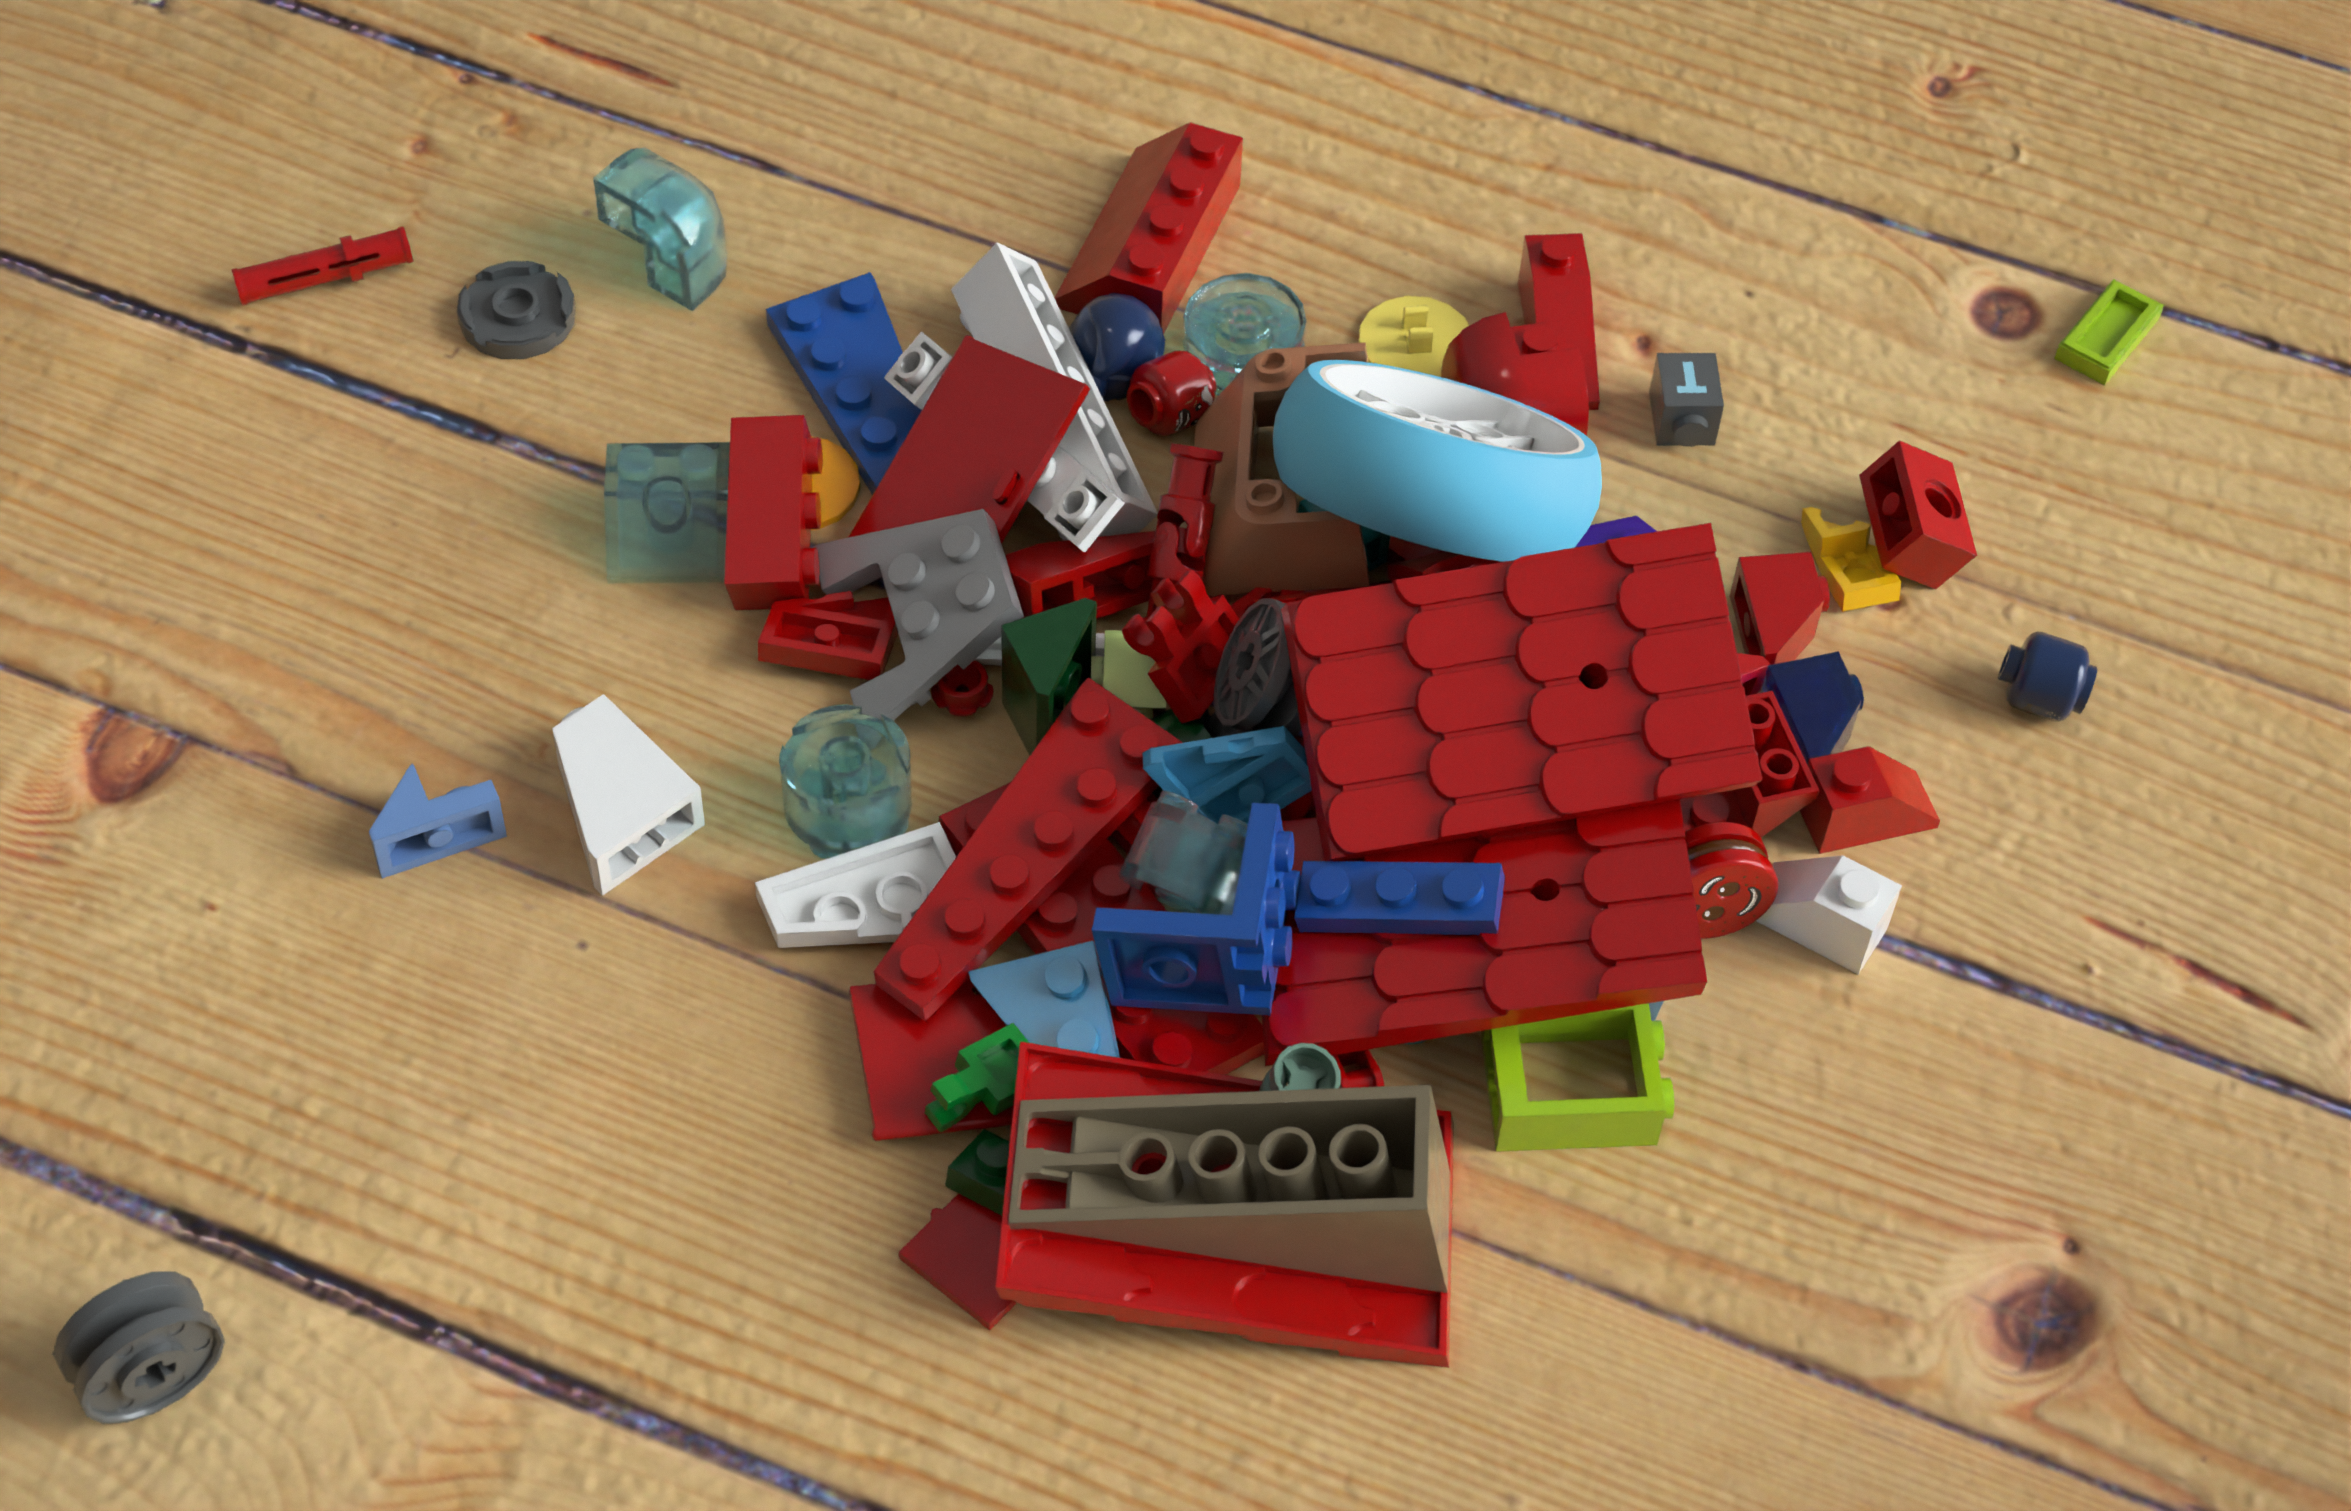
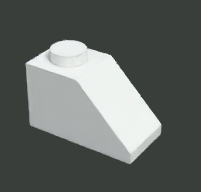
[1756,855,1902,974]

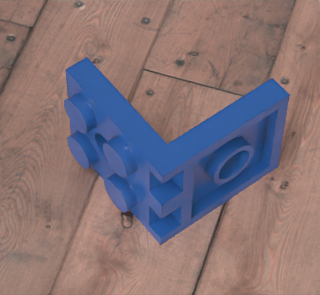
[1092,802,1301,1016]

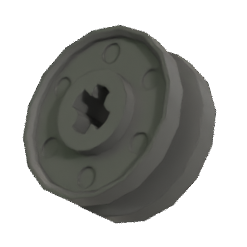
[1213,598,1302,737]
[53,1271,225,1424]

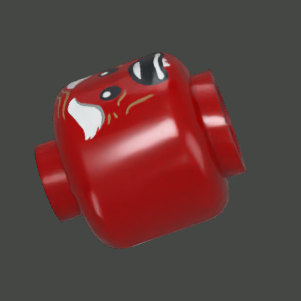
[1127,350,1216,436]

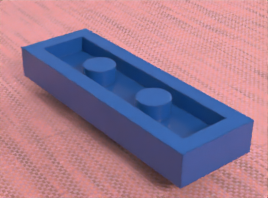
[1294,861,1505,935]

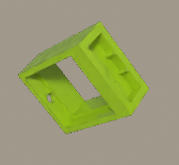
[1481,1003,1674,1152]

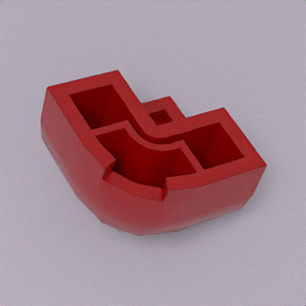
[1441,312,1589,436]

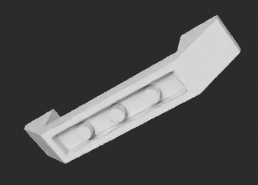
[884,332,1125,552]

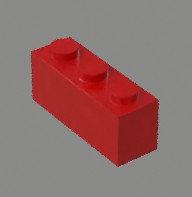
[724,415,823,611]

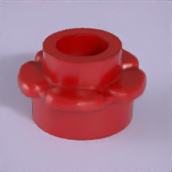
[931,660,994,717]

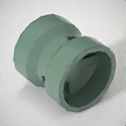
[1259,1043,1341,1091]

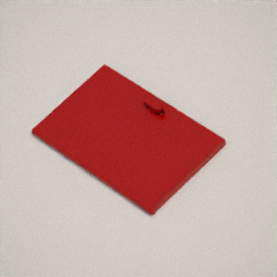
[848,335,1090,544]
[849,977,1013,1141]

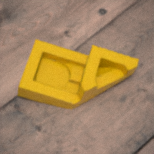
[1801,507,1901,612]

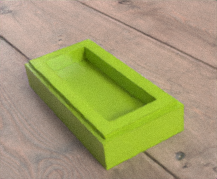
[2054,279,2164,385]

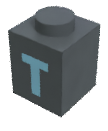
[1649,353,1724,447]

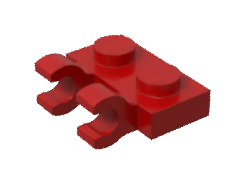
[1122,570,1239,724]

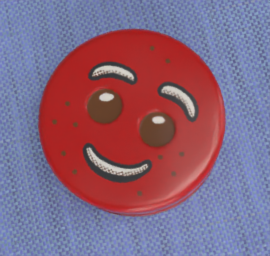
[1685,822,1779,939]

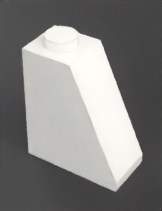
[552,694,705,896]

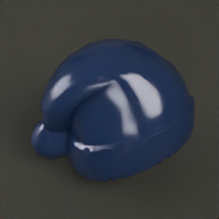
[1069,293,1165,401]

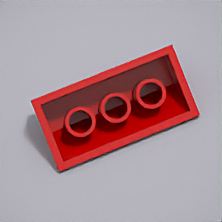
[1054,122,1243,334]

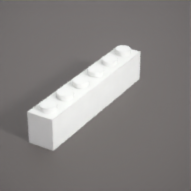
[951,243,1158,541]

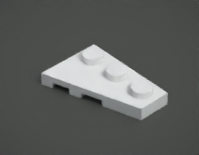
[755,822,956,948]

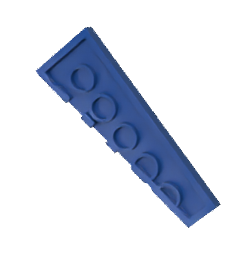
[766,272,922,495]

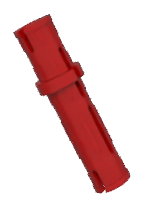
[231,226,414,306]

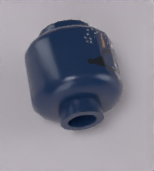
[1998,631,2098,722]

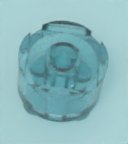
[779,704,912,859]
[1118,790,1248,915]

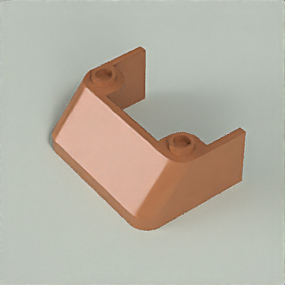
[1194,342,1370,596]

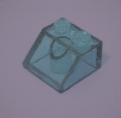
[604,442,730,583]

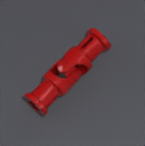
[1142,443,1224,632]

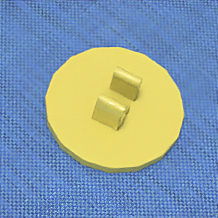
[1359,296,1469,377]

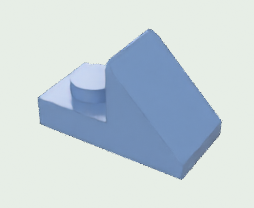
[369,764,507,878]

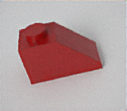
[1729,552,1830,692]
[1800,746,1940,854]

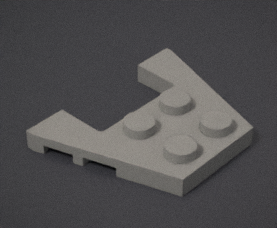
[812,509,1024,746]

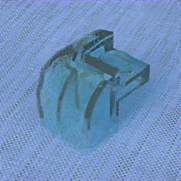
[593,147,728,311]

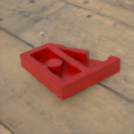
[758,591,898,680]

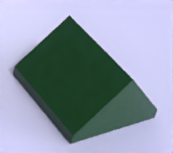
[1001,598,1097,755]

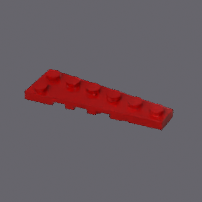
[873,677,1183,1022]

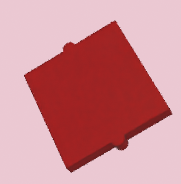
[899,1193,1017,1331]

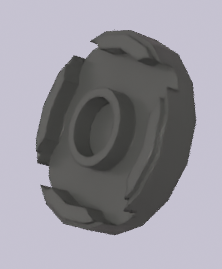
[457,261,576,359]

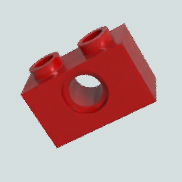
[1859,440,1977,589]

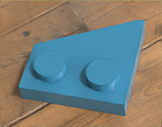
[1142,726,1312,847]
[969,941,1120,1058]

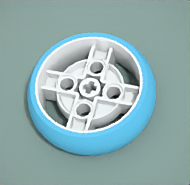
[1273,360,1602,562]

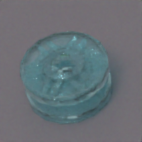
[1183,273,1307,396]

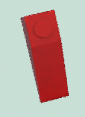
[1518,233,1600,410]
[1005,531,1182,619]

